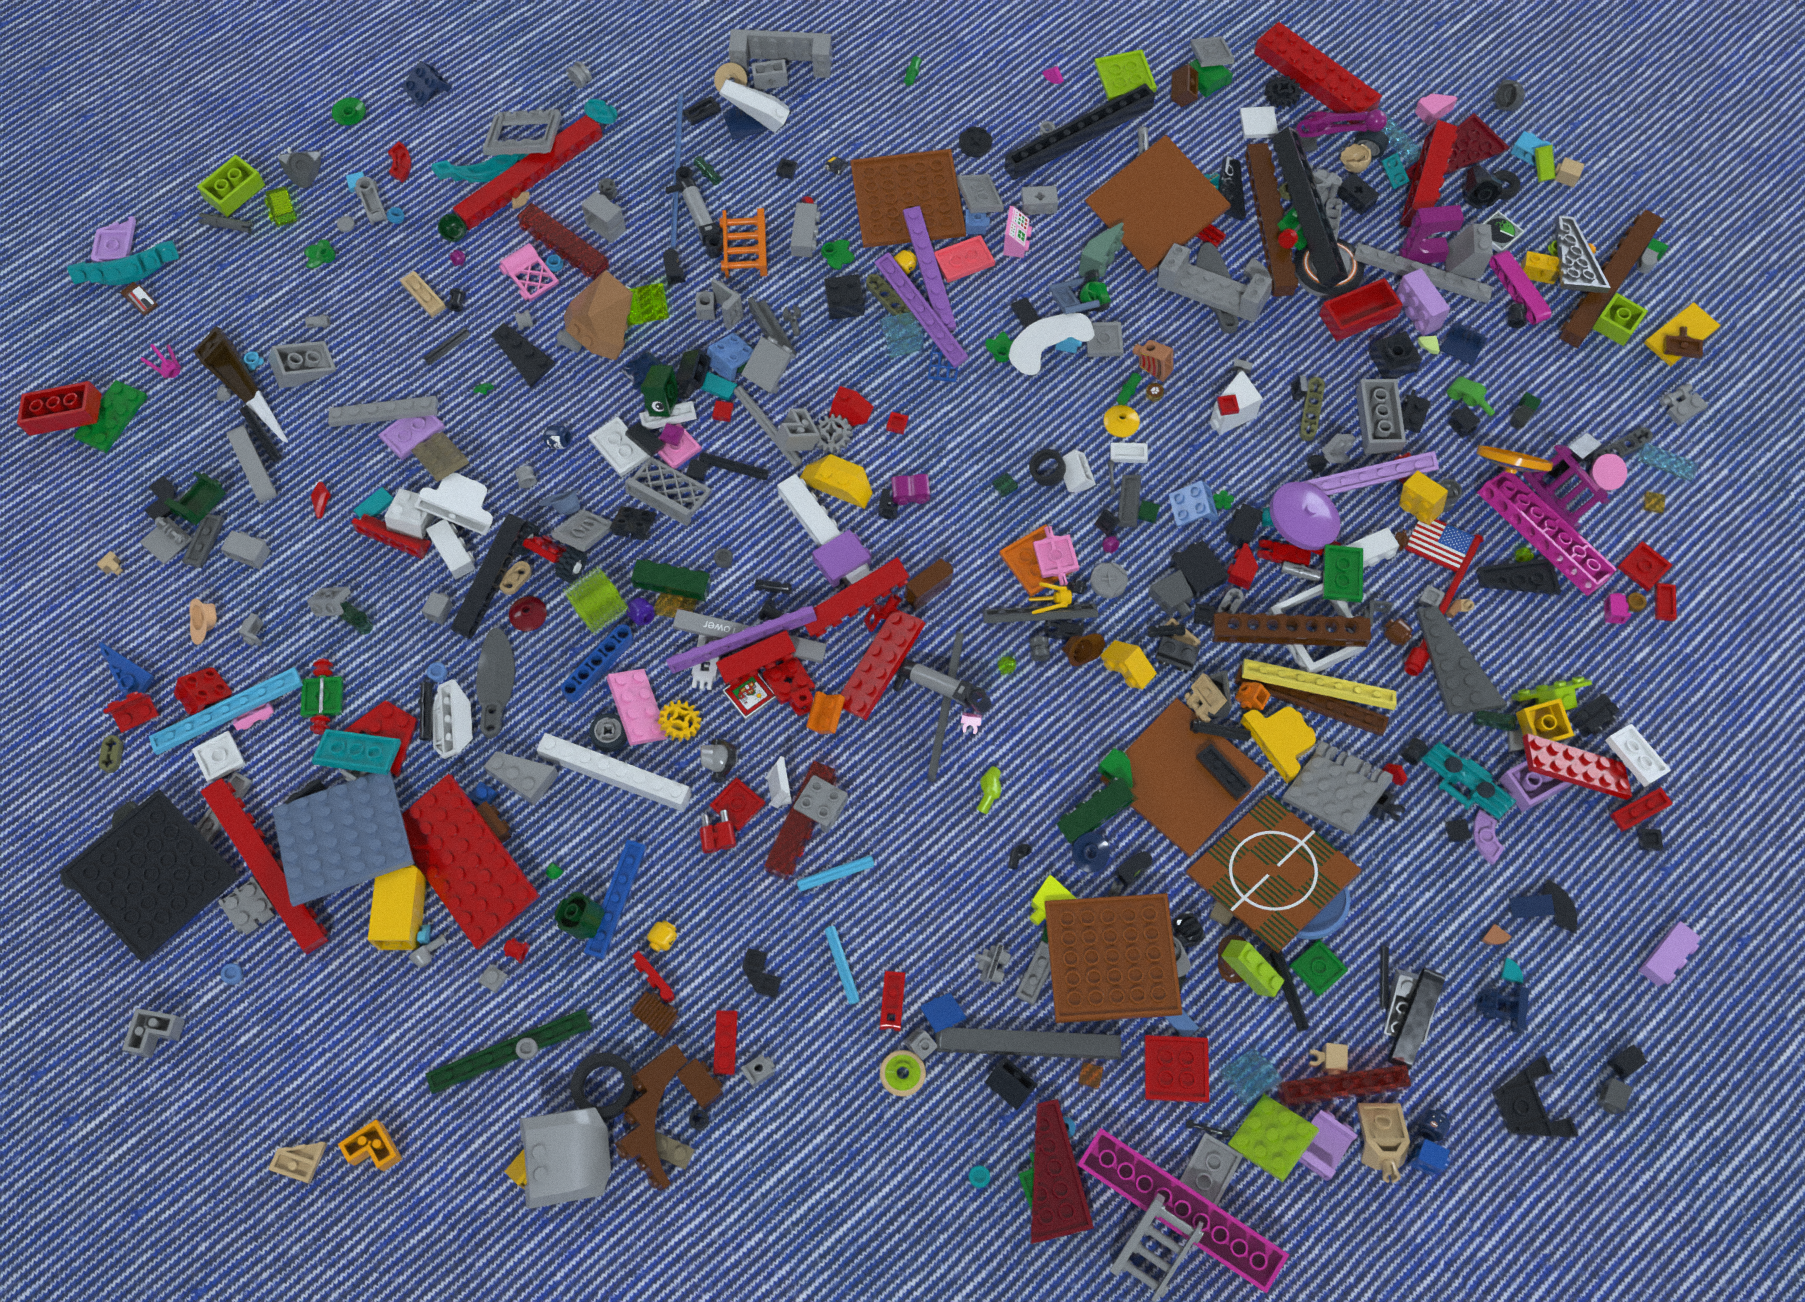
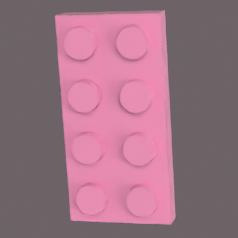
[606,669,668,746]

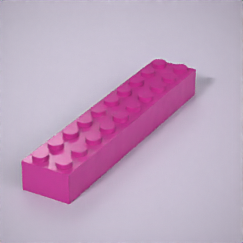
[1078,1128,1289,1293]

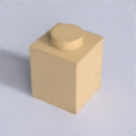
[1554,157,1585,187]

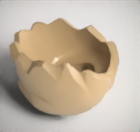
[1340,144,1372,173]

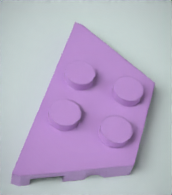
[91,216,136,263]

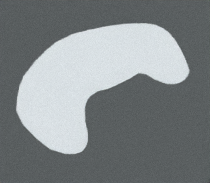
[1009,313,1095,375]

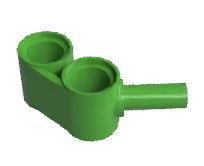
[1447,376,1495,417]

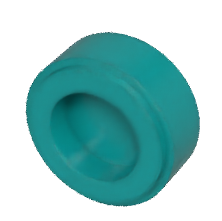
[969,1165,990,1189]

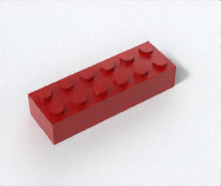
[1400,120,1458,227]

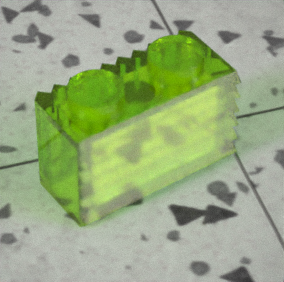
[264,186,297,227]

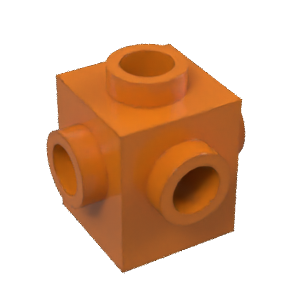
[1235,682,1271,711]

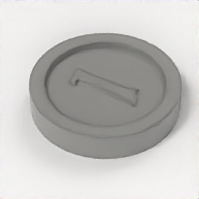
[337,216,355,232]

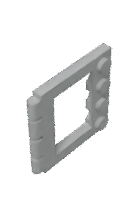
[482,109,562,156]

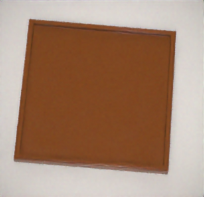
[1085,135,1231,273]
[1100,698,1267,858]

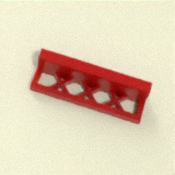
[351,514,432,560]

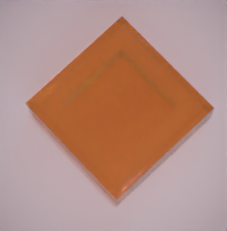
[1078,1062,1104,1089]

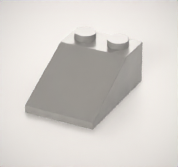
[268,341,336,388]

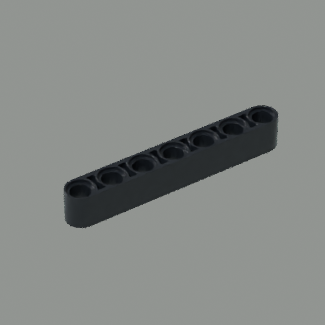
[451,514,528,639]

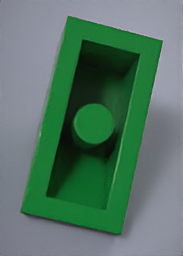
[1098,748,1133,789]

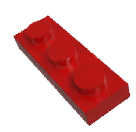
[1610,787,1673,832]
[713,1010,738,1075]

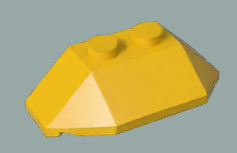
[799,454,873,509]

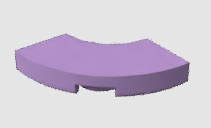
[1473,810,1505,865]

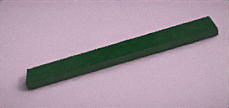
[425,1008,592,1094]

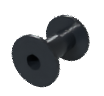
[758,598,790,632]

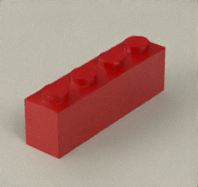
[716,630,796,686]

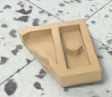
[268,1142,327,1184]

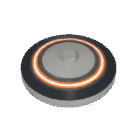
[1294,238,1365,299]

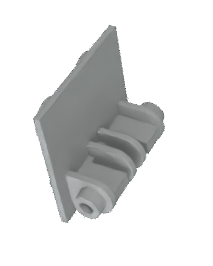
[140,517,192,565]

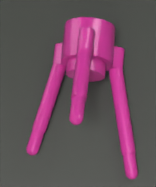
[141,344,181,378]

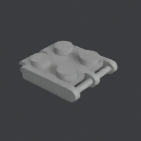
[217,876,275,935]

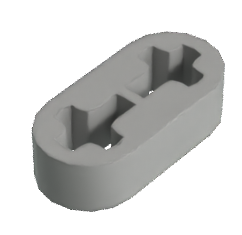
[1217,588,1244,614]

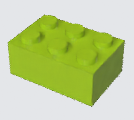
[197,154,265,217]

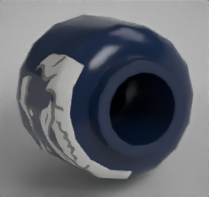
[543,425,572,449]

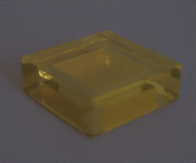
[1643,491,1666,514]

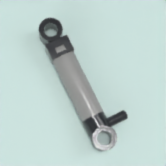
[665,166,723,258]
[893,657,992,713]

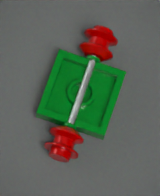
[1277,207,1307,251]
[300,658,343,735]

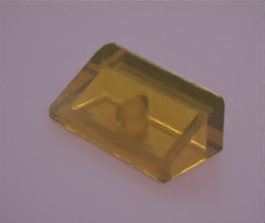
[655,593,697,618]

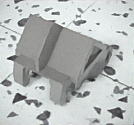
[1310,164,1342,204]

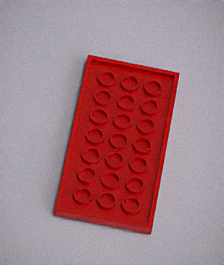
[402,774,540,950]

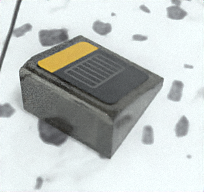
[825,156,848,176]

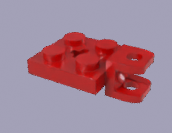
[763,657,815,716]

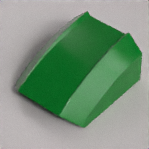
[1189,59,1233,98]

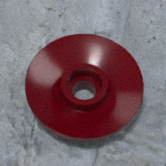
[509,596,547,632]

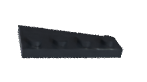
[491,323,555,388]

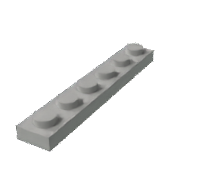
[328,396,438,427]

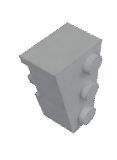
[484,751,559,806]

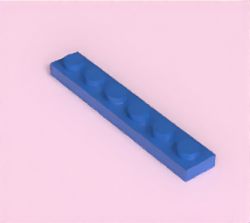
[584,839,647,960]

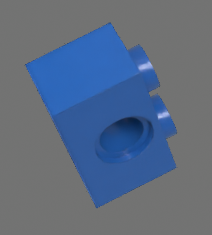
[1407,1139,1451,1176]

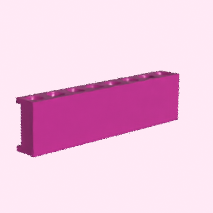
[1477,470,1617,597]

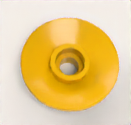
[1103,405,1140,438]

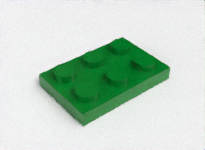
[1323,544,1363,603]

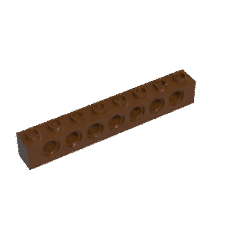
[1212,612,1371,647]

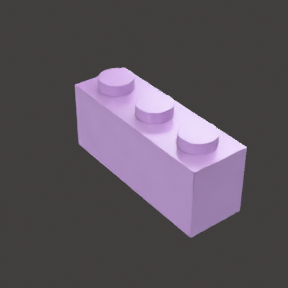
[1638,921,1701,987]

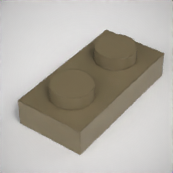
[655,1132,695,1170]

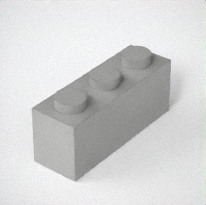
[790,203,821,257]

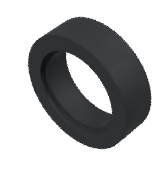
[571,1053,637,1120]

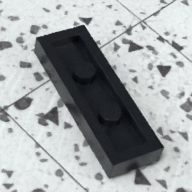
[1196,744,1252,801]

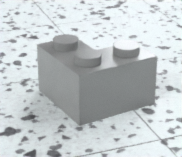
[774,408,820,452]
[122,1008,185,1058]

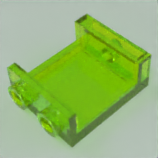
[627,283,669,326]

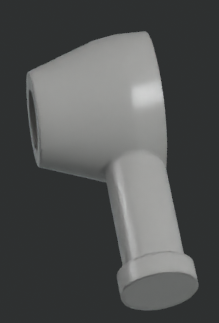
[409,934,447,968]

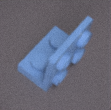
[707,333,754,382]
[1169,480,1219,527]

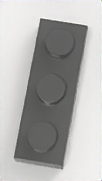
[182,514,225,569]

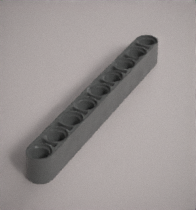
[935,1028,1121,1060]

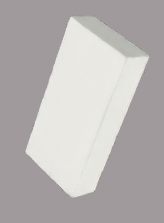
[1110,443,1148,463]

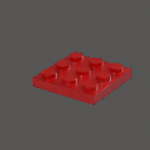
[1144,1035,1209,1103]

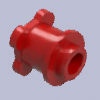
[503,938,530,964]

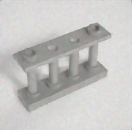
[1110,1193,1204,1302]

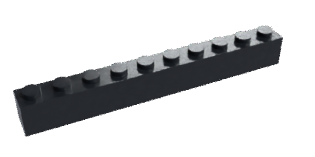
[1004,83,1155,180]
[1272,126,1348,288]

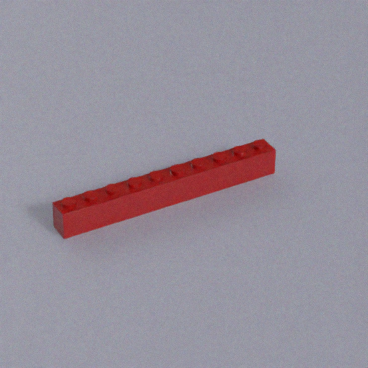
[453,115,603,230]
[200,778,329,955]

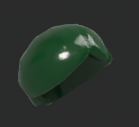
[438,214,467,243]

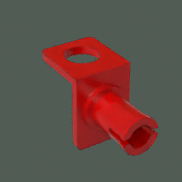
[864,594,902,632]

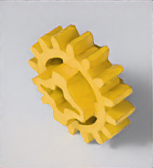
[658,700,701,742]

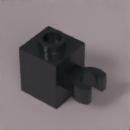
[1369,790,1405,821]

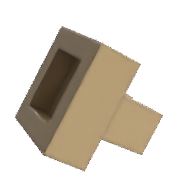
[97,551,123,576]

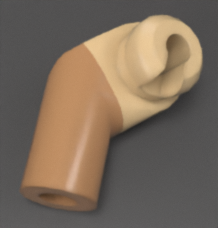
[1446,599,1474,618]

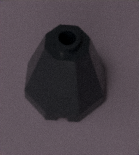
[1466,165,1502,209]

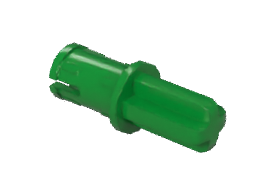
[904,56,922,86]
[1116,373,1142,406]

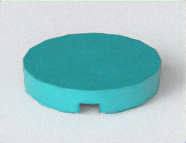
[584,99,618,124]

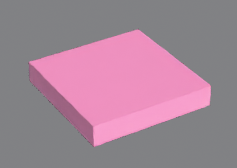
[657,423,702,469]

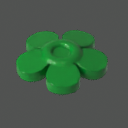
[473,383,494,395]
[1213,490,1234,510]

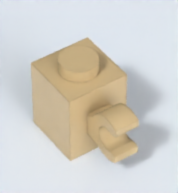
[1308,1043,1348,1077]

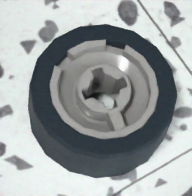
[1354,130,1389,158]
[589,713,628,753]

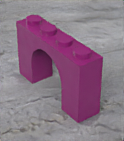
[1399,205,1464,264]

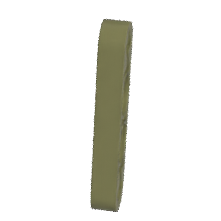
[866,274,915,327]
[1299,377,1325,441]

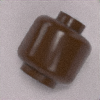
[1383,618,1413,646]

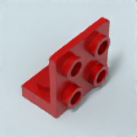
[103,691,160,733]

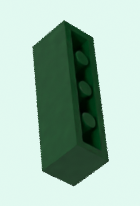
[631,559,712,602]
[1056,777,1138,845]

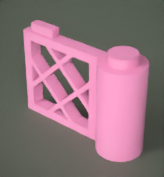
[499,243,559,302]

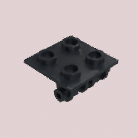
[610,506,657,541]

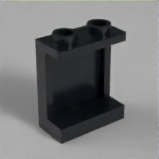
[1170,540,1229,600]

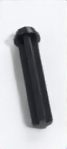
[1190,718,1251,741]

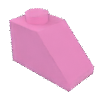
[1415,94,1458,126]

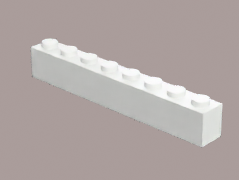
[777,474,871,587]
[537,733,692,812]

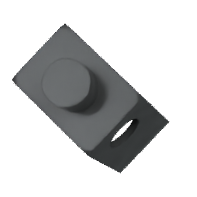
[1148,570,1193,618]

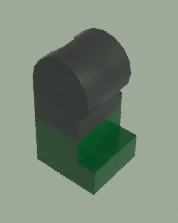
[1510,391,1542,429]

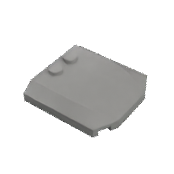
[519,1107,611,1209]

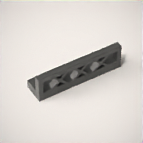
[748,296,796,355]

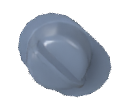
[539,488,580,515]

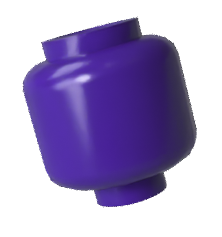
[626,597,655,626]

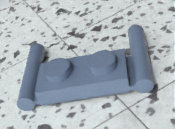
[1049,278,1100,315]

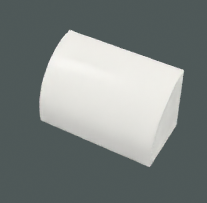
[1062,449,1096,492]

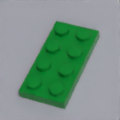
[73,380,148,453]

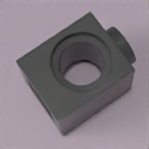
[1597,1078,1633,1114]

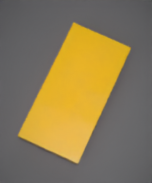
[1644,302,1721,367]

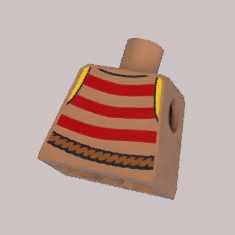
[1132,340,1173,382]

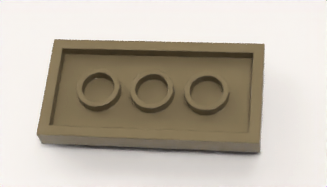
[411,432,469,482]

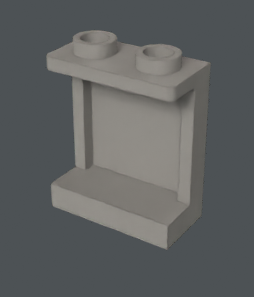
[741,336,796,394]

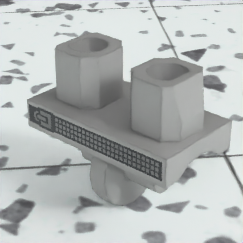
[974,944,1011,983]

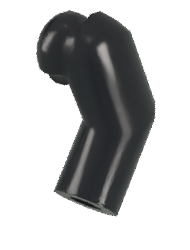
[1008,844,1032,870]

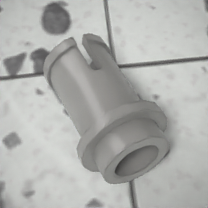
[305,314,330,328]

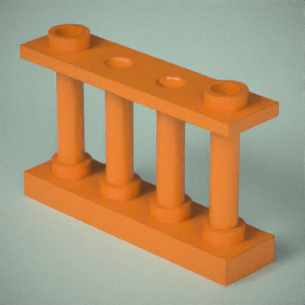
[719,208,768,278]

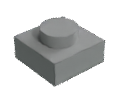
[1418,585,1445,607]
[478,964,508,993]

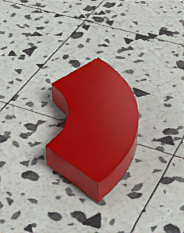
[388,141,411,183]

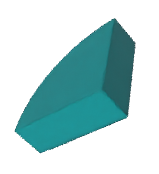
[1500,958,1523,985]

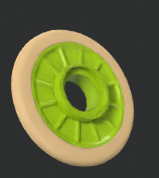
[880,1050,926,1096]

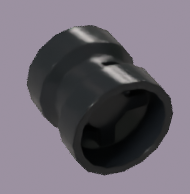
[1508,304,1527,329]
[1401,738,1428,765]

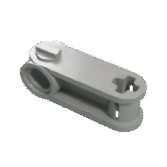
[354,176,388,226]

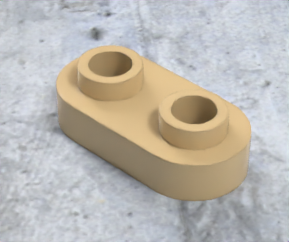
[499,561,532,595]

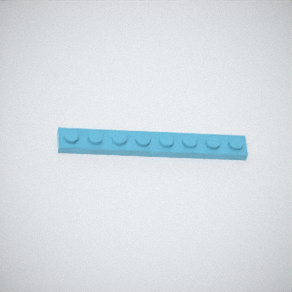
[149,667,303,755]

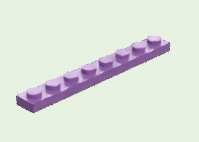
[903,206,956,331]
[874,252,969,369]
[666,605,817,674]

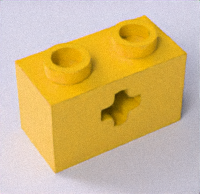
[1520,251,1560,284]

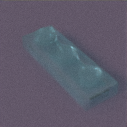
[1637,443,1699,482]

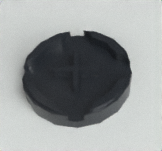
[959,127,992,158]

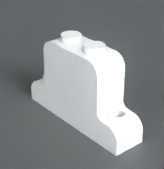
[414,473,493,536]

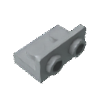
[1322,434,1357,463]
[307,586,351,617]

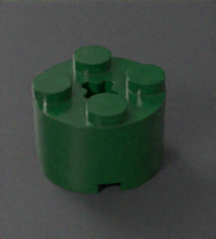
[555,892,605,940]

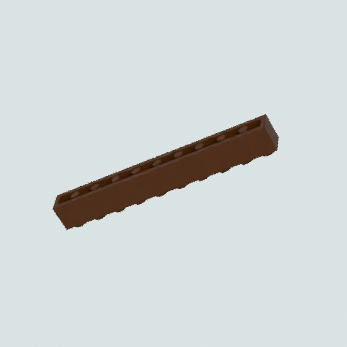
[1245,143,1298,297]
[1559,209,1664,349]

